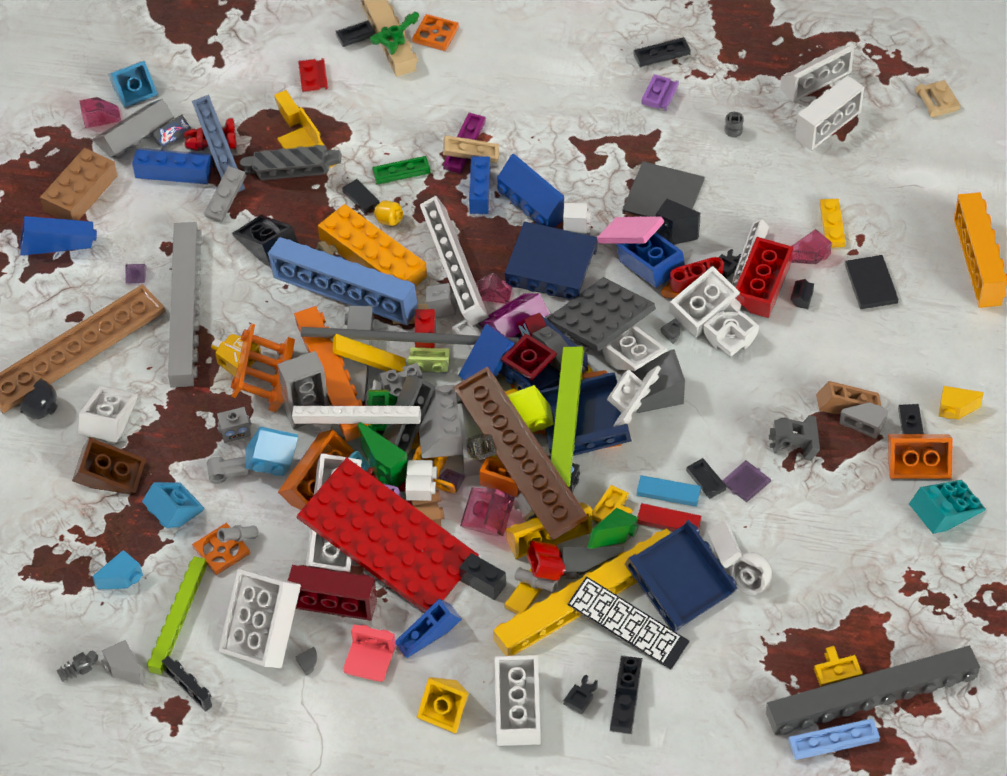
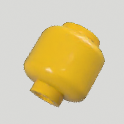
[374,200,404,226]

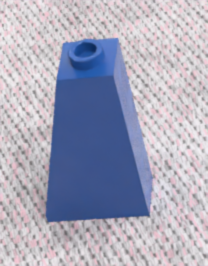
[20,216,97,255]

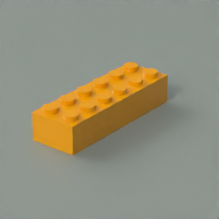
[953,192,1007,308]
[318,204,427,287]

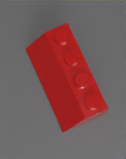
[735,237,794,318]

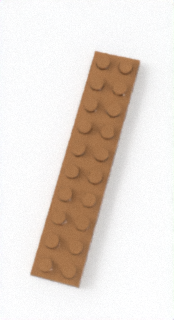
[0,284,166,414]

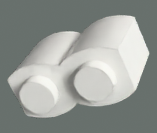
[406,460,437,501]

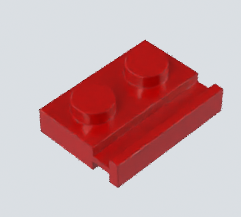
[298,58,328,92]

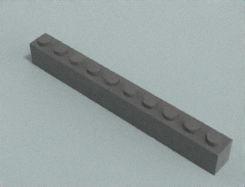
[766,645,980,735]

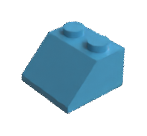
[108,61,158,108]
[245,427,298,476]
[142,482,205,528]

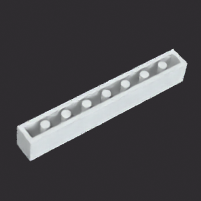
[420,196,489,326]

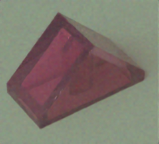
[475,273,512,304]

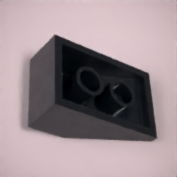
[232,214,299,264]

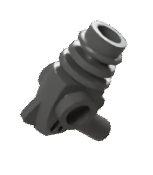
[56,651,98,682]

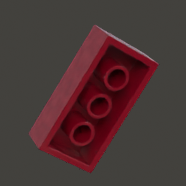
[288,565,377,621]

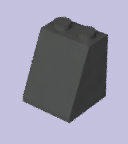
[631,349,685,413]

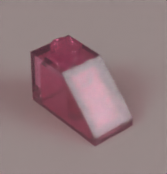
[79,97,121,128]
[792,229,832,264]

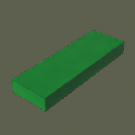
[372,156,431,185]

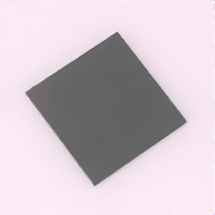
[622,161,705,217]

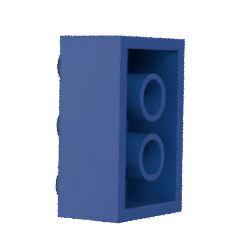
[617,232,685,288]

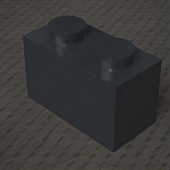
[459,553,506,600]

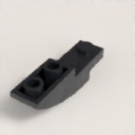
[610,656,642,734]

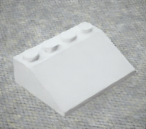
[218,569,301,668]

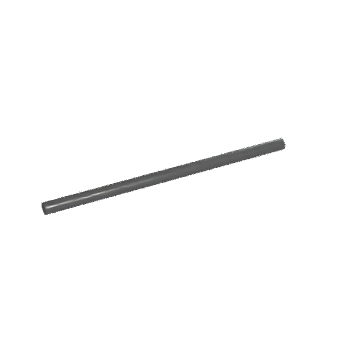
[301,327,519,346]

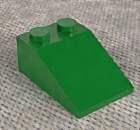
[358,422,408,487]

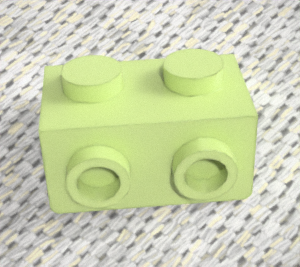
[408,347,450,373]

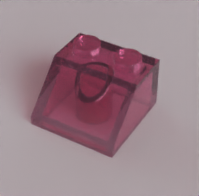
[460,487,515,536]

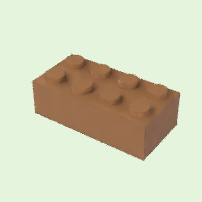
[40,148,118,220]

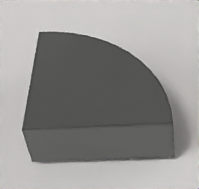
[660,318,680,344]
[296,647,317,676]

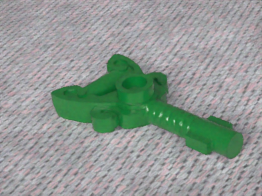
[370,11,419,55]

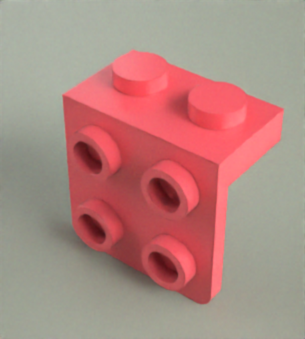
[343,624,396,682]

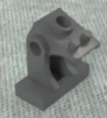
[769,415,820,461]

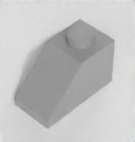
[839,402,888,439]
[101,640,145,685]

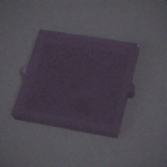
[722,460,771,503]

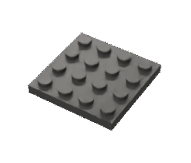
[547,277,656,351]

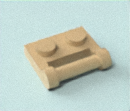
[915,80,960,117]

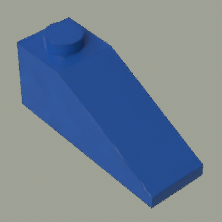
[395,599,462,658]

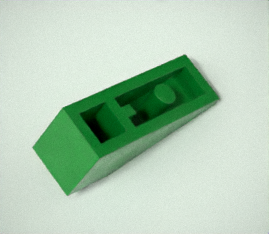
[587,508,639,549]

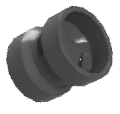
[725,111,744,137]

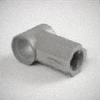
[207,457,248,484]

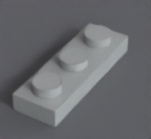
[204,166,246,223]

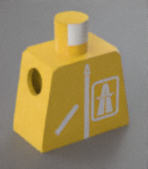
[211,334,261,377]

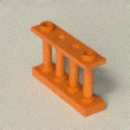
[230,324,295,413]

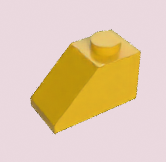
[938,386,984,420]

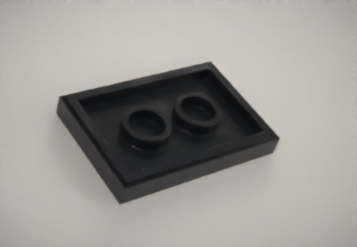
[845,255,898,309]

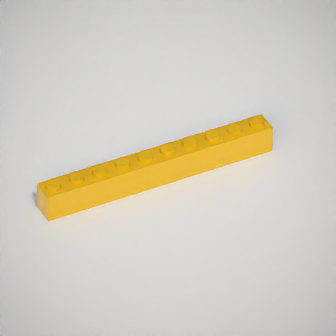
[493,528,670,656]

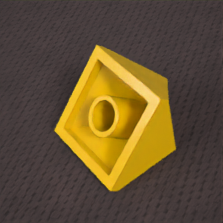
[416,677,469,733]

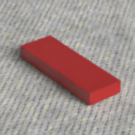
[637,503,702,531]

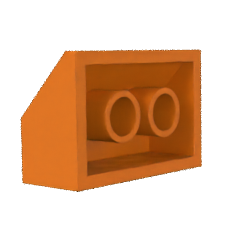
[888,434,953,479]

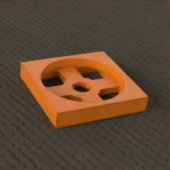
[412,14,459,51]
[192,522,250,575]

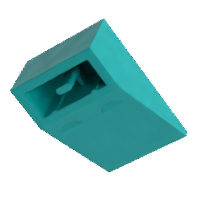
[909,480,986,534]

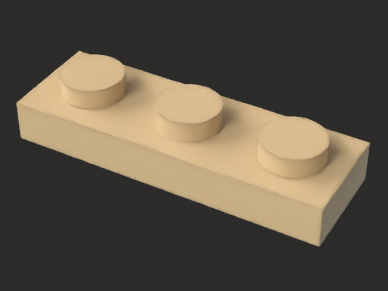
[443,135,499,163]

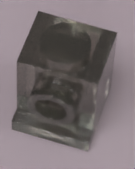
[467,434,496,460]

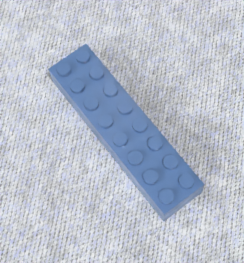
[268,237,418,326]

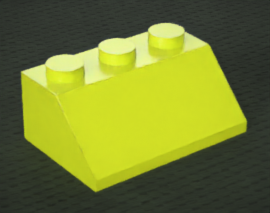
[507,385,554,432]

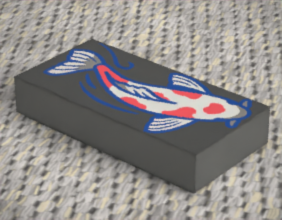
[151,114,191,149]

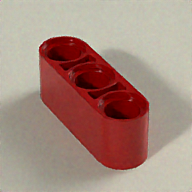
[670,257,724,293]

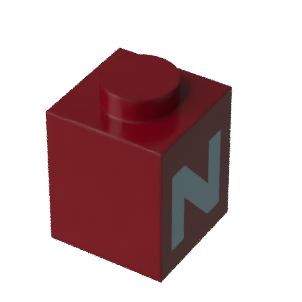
[516,312,546,337]

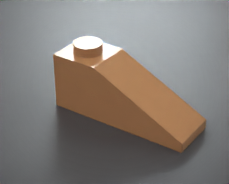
[816,381,881,414]

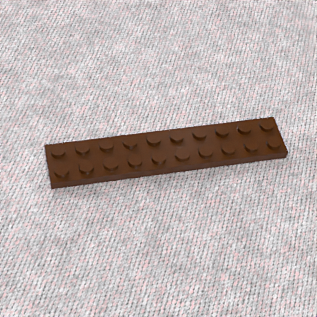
[453,366,588,541]

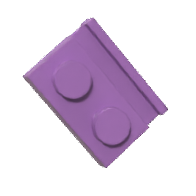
[641,74,679,111]

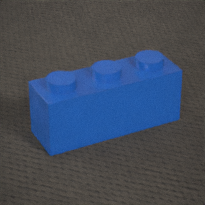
[469,156,491,214]

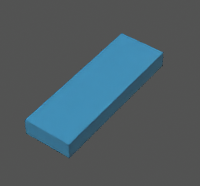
[636,475,701,507]

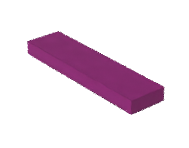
[443,112,486,174]

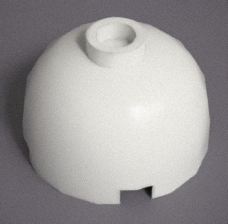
[729,552,772,596]

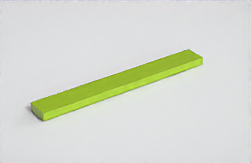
[551,347,584,487]

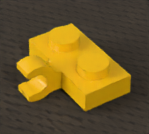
[592,485,633,523]
[814,646,863,687]

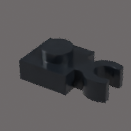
[719,249,741,278]
[563,675,598,714]

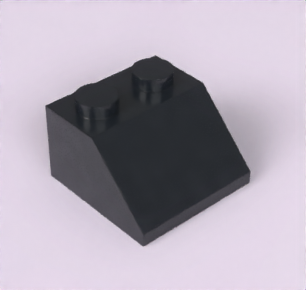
[656,199,701,245]

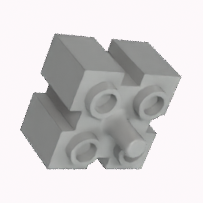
[380,363,423,397]

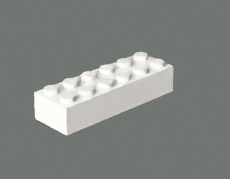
[306,453,362,573]

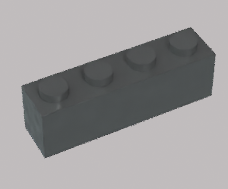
[382,376,435,456]

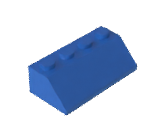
[132,148,214,184]
[497,153,564,228]

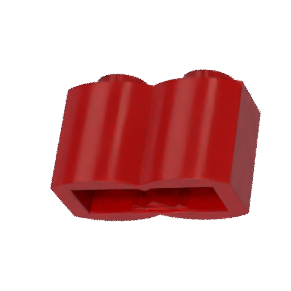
[527,540,565,581]

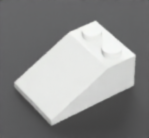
[669,266,740,337]
[602,325,667,371]
[78,386,138,442]

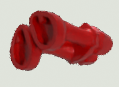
[184,118,237,151]

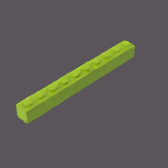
[147,556,207,675]

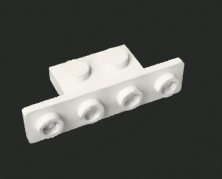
[607,366,661,427]

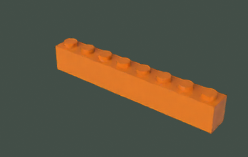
[294,306,370,442]

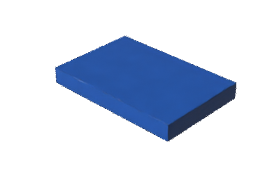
[458,324,514,380]

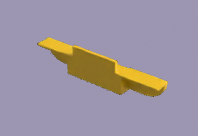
[274,90,337,168]

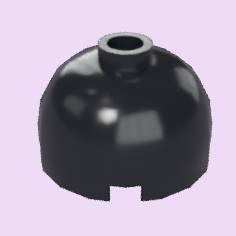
[20,378,58,419]

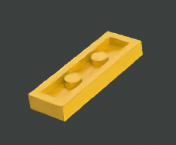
[819,198,846,248]

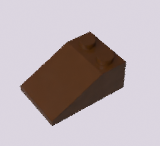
[72,437,146,495]

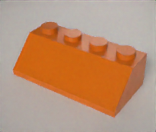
[278,429,355,510]

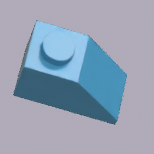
[92,550,143,590]

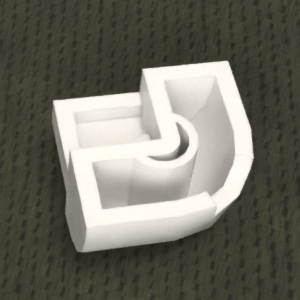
[703,310,759,357]

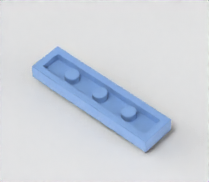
[789,719,880,760]

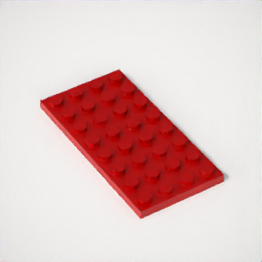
[296,457,479,613]

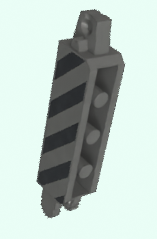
[240,145,342,180]

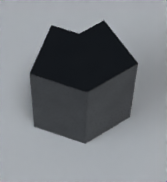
[790,279,814,309]

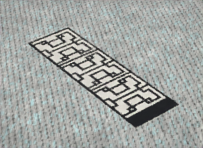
[567,576,689,670]

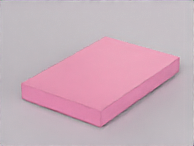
[597,217,664,244]

